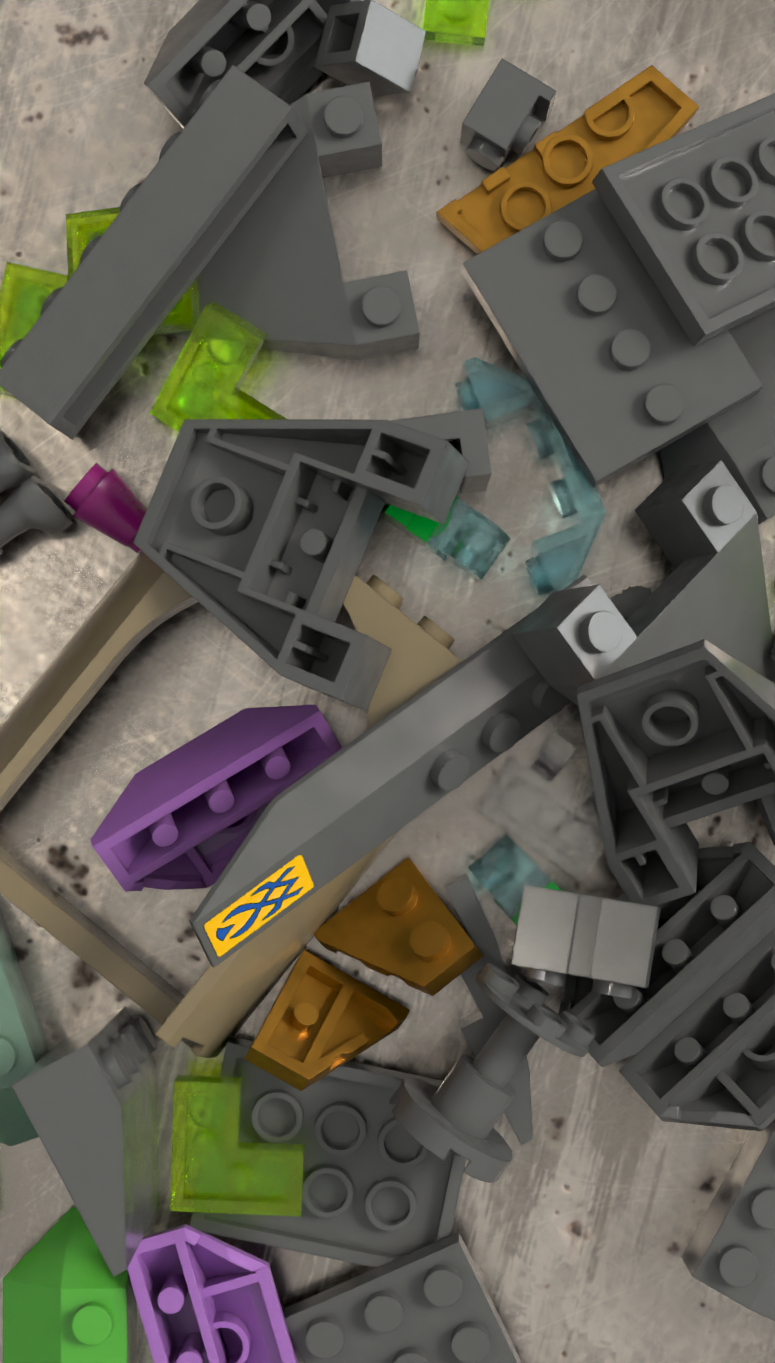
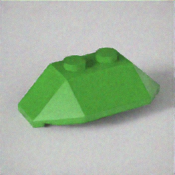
[3,1205,137,1363]

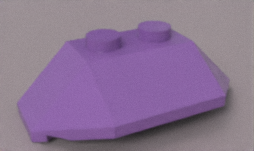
[90,705,343,892]
[127,1224,298,1363]

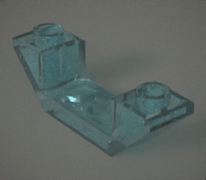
[455,357,606,596]

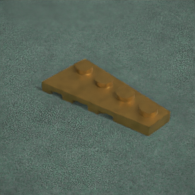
[436,65,699,255]

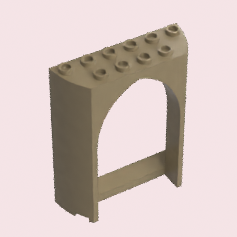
[0,551,463,1058]

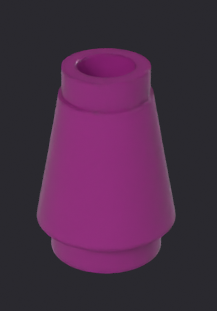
[64,463,147,553]

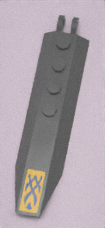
[189,574,652,968]

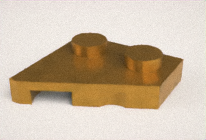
[314,857,484,996]
[244,950,410,1091]

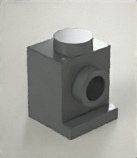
[460,58,557,171]

